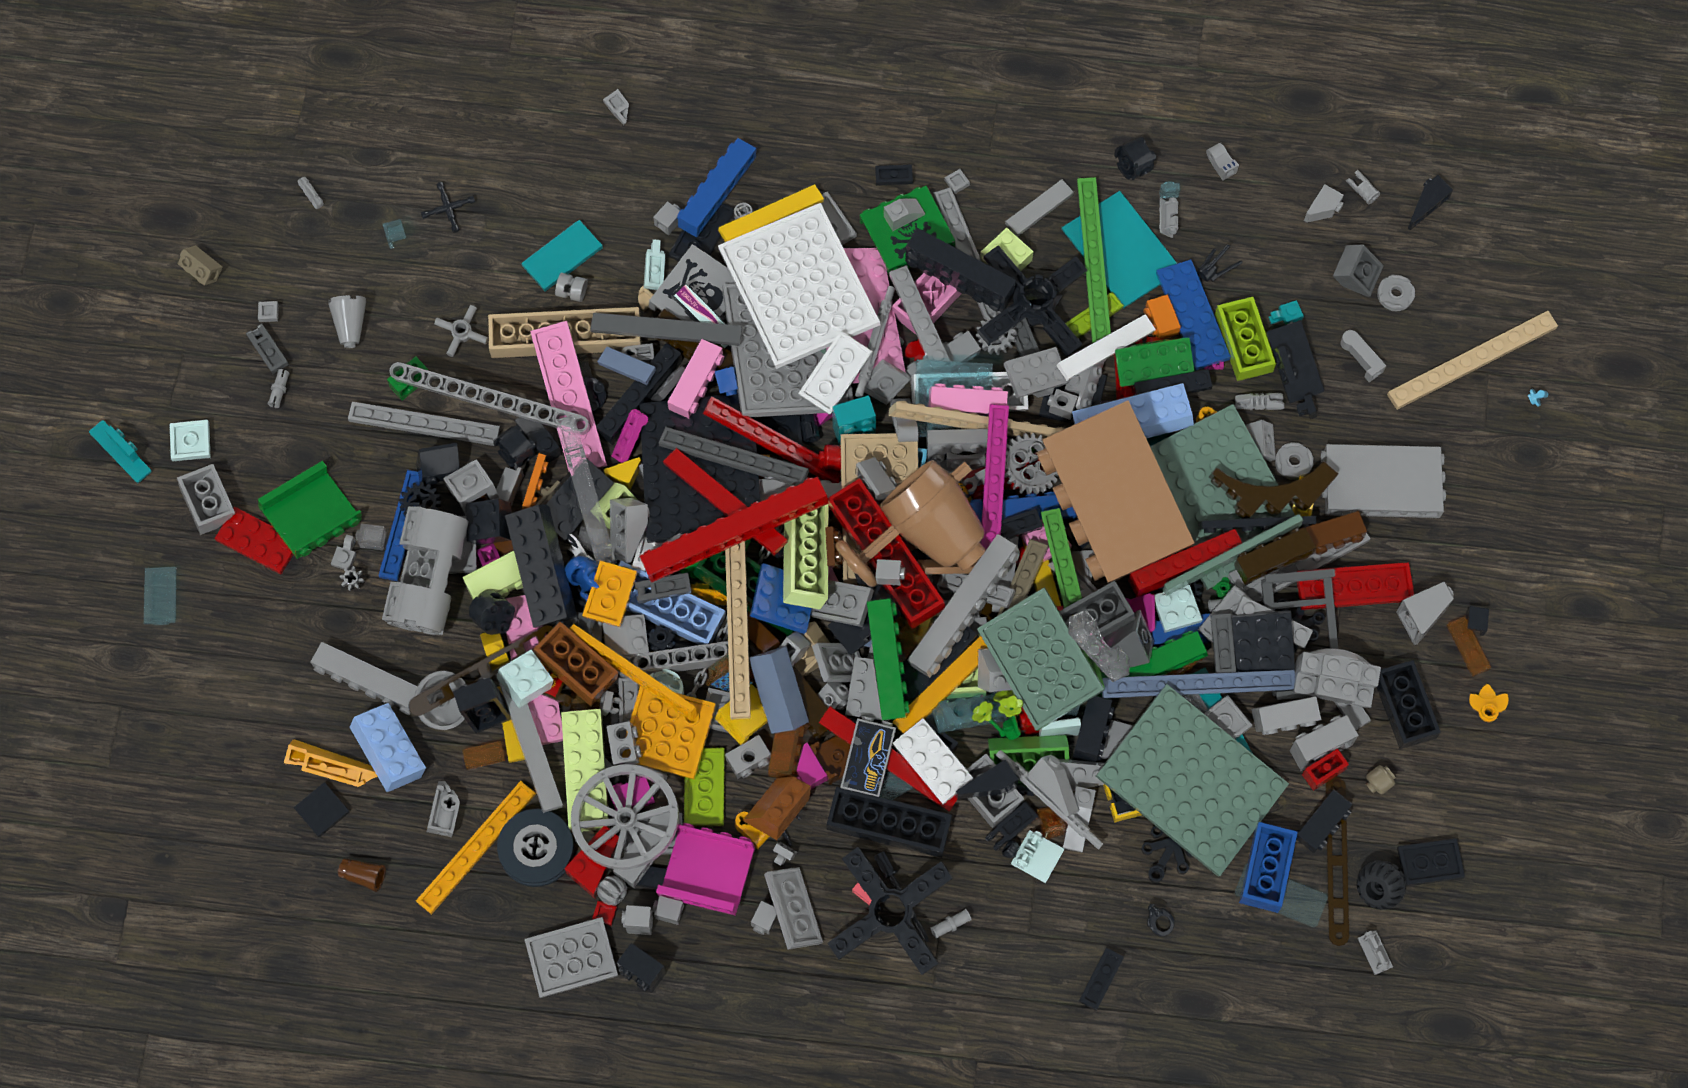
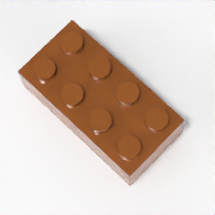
[533,622,618,706]

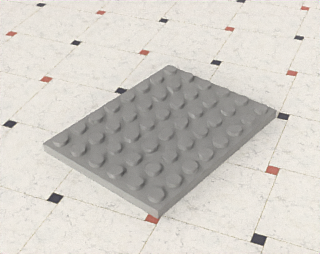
[722,284,854,417]

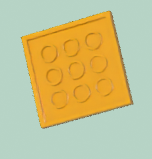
[622,686,716,780]

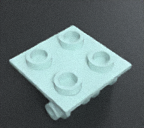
[1011,830,1064,883]

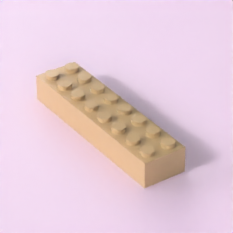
[488,307,641,358]

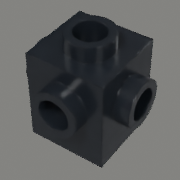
[647,625,676,652]

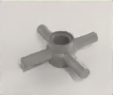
[434,305,489,357]

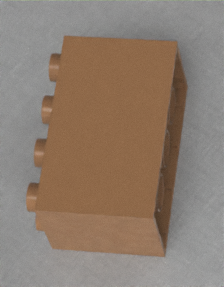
[1036,400,1194,584]

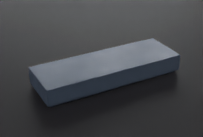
[597,347,656,385]

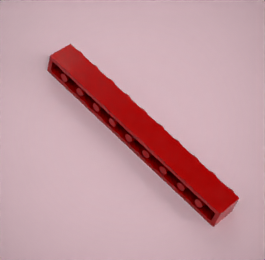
[640,476,829,583]

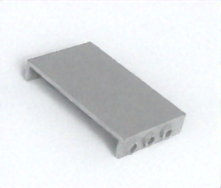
[1321,444,1446,518]

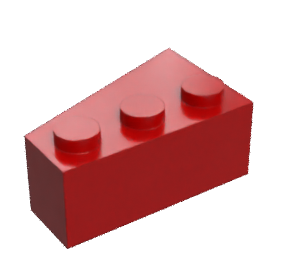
[564,826,619,900]

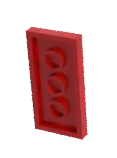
[214,507,294,575]

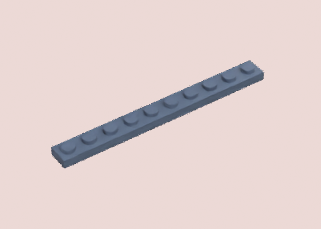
[1102,670,1295,698]

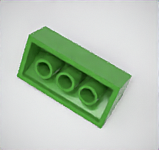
[988,735,1069,783]

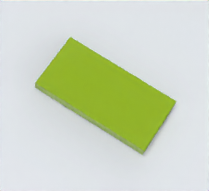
[684,748,725,826]

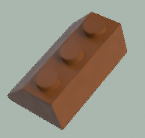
[744,777,811,840]

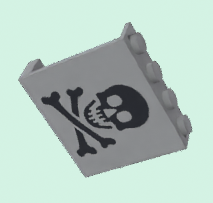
[649,244,735,322]

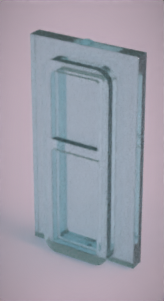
[144,567,177,625]

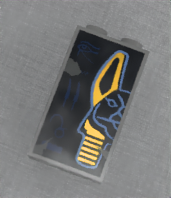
[840,716,896,797]

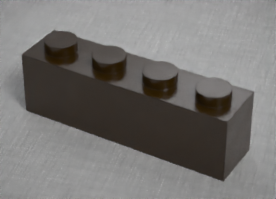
[1234,528,1316,585]

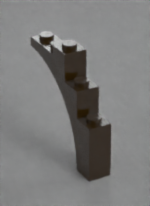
[1209,462,1338,519]

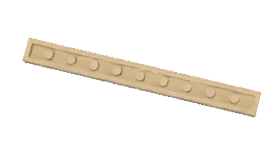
[1387,311,1558,410]
[889,401,1065,441]
[725,541,751,720]

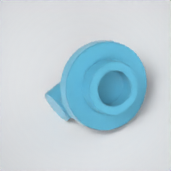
[1528,388,1548,406]

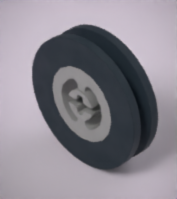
[497,809,574,887]

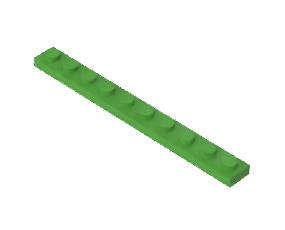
[1077,177,1111,344]
[1041,508,1105,691]

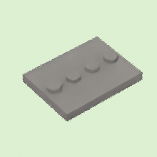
[525,917,618,998]

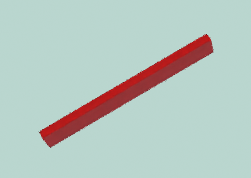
[703,396,841,483]
[663,448,788,556]
[819,706,957,812]

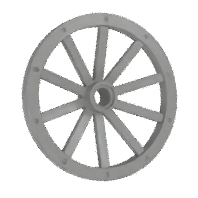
[571,764,679,870]

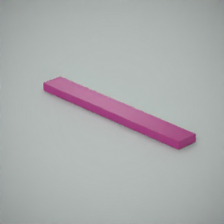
[980,404,1009,549]

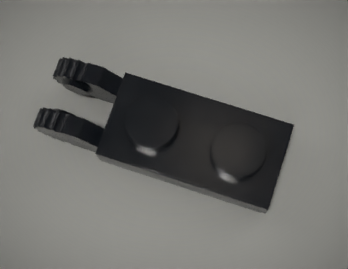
[985,802,1039,851]

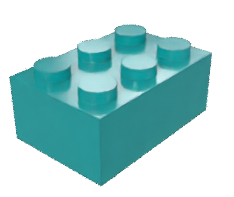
[832,395,876,445]

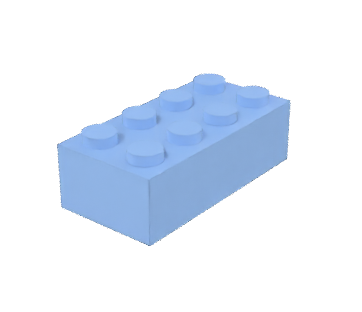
[350,703,426,792]

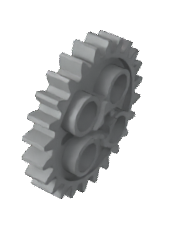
[1004,433,1058,495]

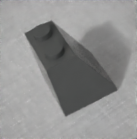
[1097,610,1154,673]

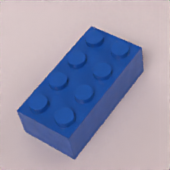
[1239,822,1297,913]

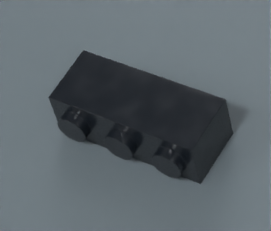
[1296,789,1352,853]

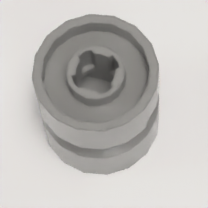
[555,273,588,302]

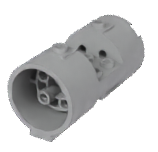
[382,507,468,635]

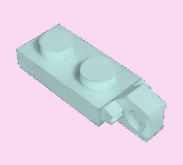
[644,240,665,290]

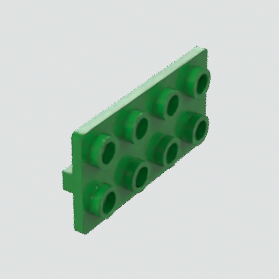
[1115,337,1194,387]

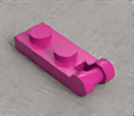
[611,409,648,463]

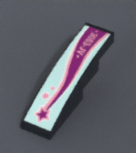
[671,282,731,350]

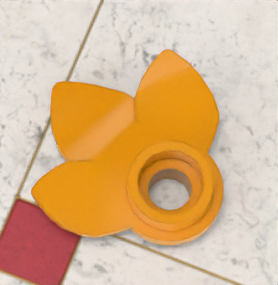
[1469,684,1508,722]

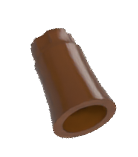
[338,858,386,892]

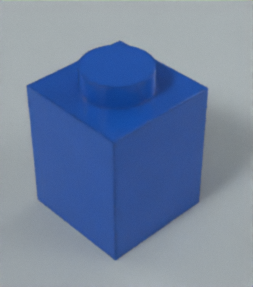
[715,367,738,396]

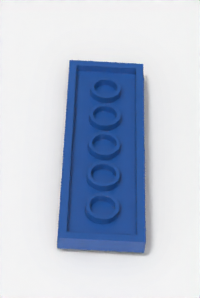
[1156,260,1231,371]

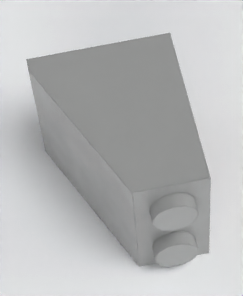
[1396,582,1454,645]

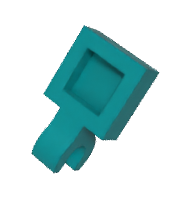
[1268,300,1304,325]

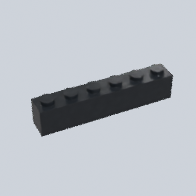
[596,343,682,446]

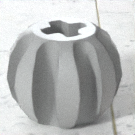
[597,876,627,905]

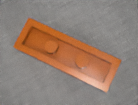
[522,453,548,510]

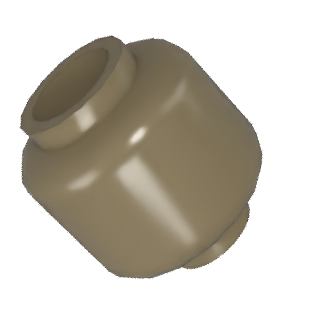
[1366,765,1396,795]

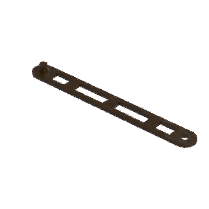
[408,625,554,716]
[1326,777,1349,946]

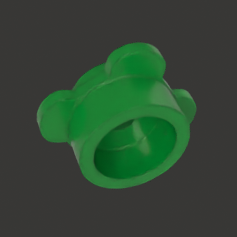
[1212,577,1233,599]

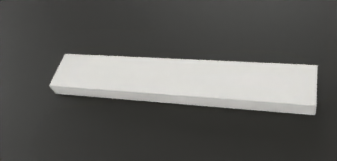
[1056,314,1156,381]

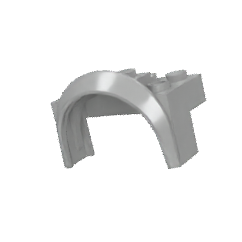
[926,422,988,471]

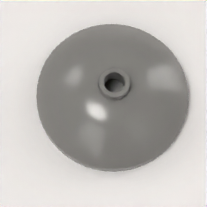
[414,671,467,730]

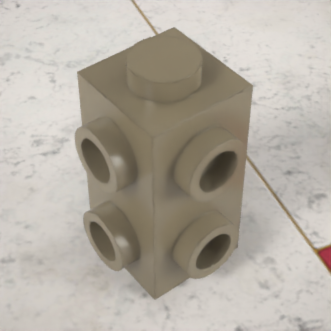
[178,245,222,285]

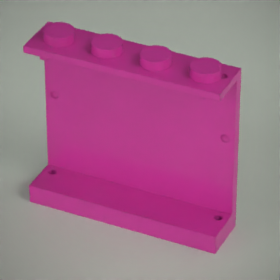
[656,823,755,916]

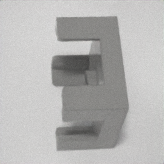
[443,459,499,515]

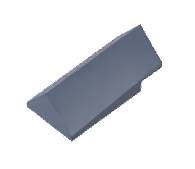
[749,646,809,734]

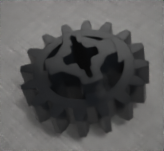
[399,482,441,518]

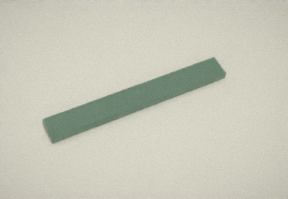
[1163,514,1303,596]

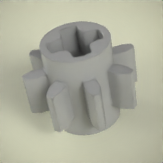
[339,566,364,591]

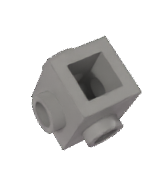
[817,682,849,711]

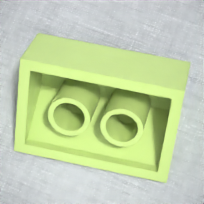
[463,551,523,599]

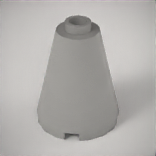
[328,295,366,348]

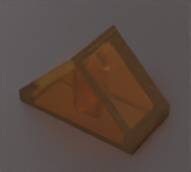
[1037,807,1066,839]

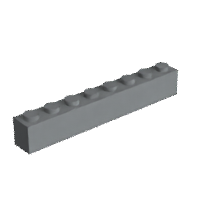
[908,534,1020,678]

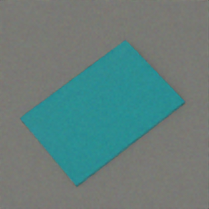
[1062,191,1177,309]

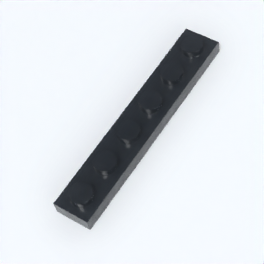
[1198,516,1316,533]

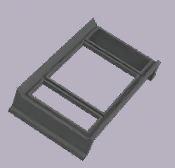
[1261,569,1338,700]

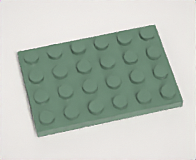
[977,588,1105,731]

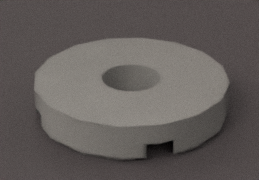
[1377,275,1415,311]
[1275,442,1313,480]

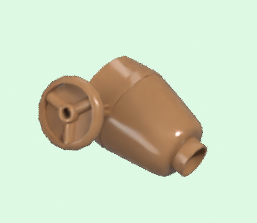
[836,460,986,587]

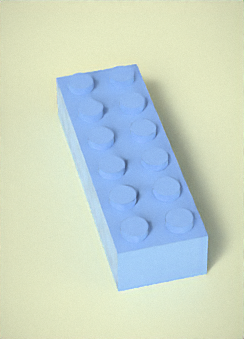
[1072,383,1194,438]
[619,561,726,645]

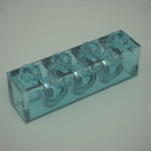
[932,691,1010,733]

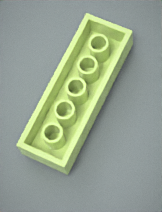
[783,504,828,609]
[561,709,610,833]

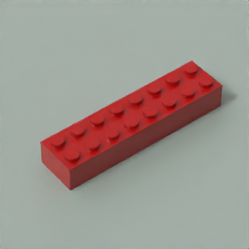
[828,478,945,629]

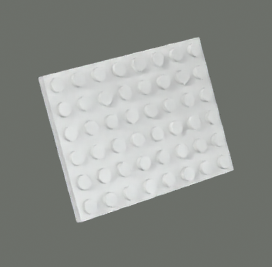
[718,203,880,369]

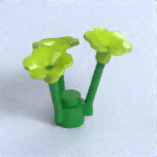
[972,690,1023,740]

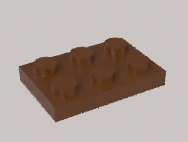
[825,527,843,570]

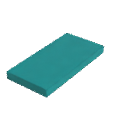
[521,220,603,291]

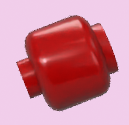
[819,445,841,470]

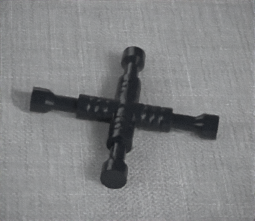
[421,182,475,233]

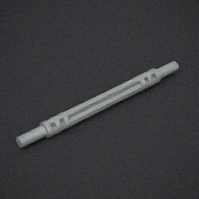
[855,286,895,398]
[996,750,1103,850]

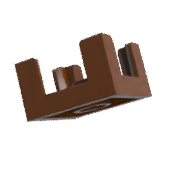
[810,736,851,785]

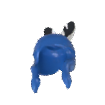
[565,534,599,602]

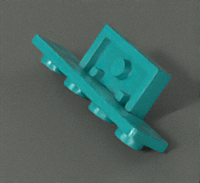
[89,420,152,483]

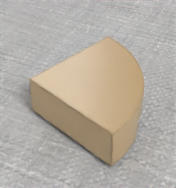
[638,286,654,312]

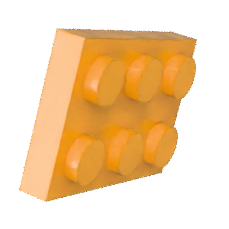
[582,561,638,628]

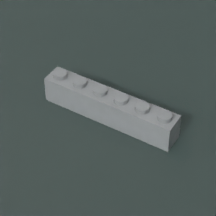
[311,642,417,715]

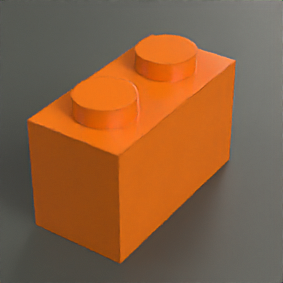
[1144,295,1181,339]

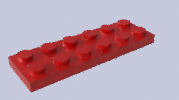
[1297,562,1414,610]

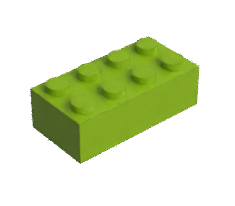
[1215,297,1276,381]

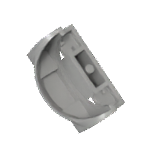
[1293,649,1381,708]

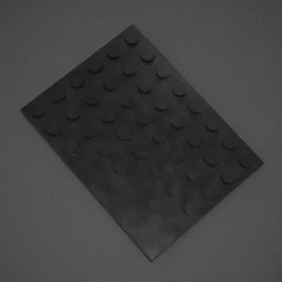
[640,394,761,543]

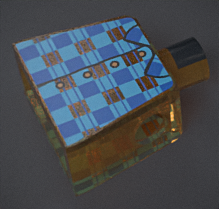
[706,655,754,692]

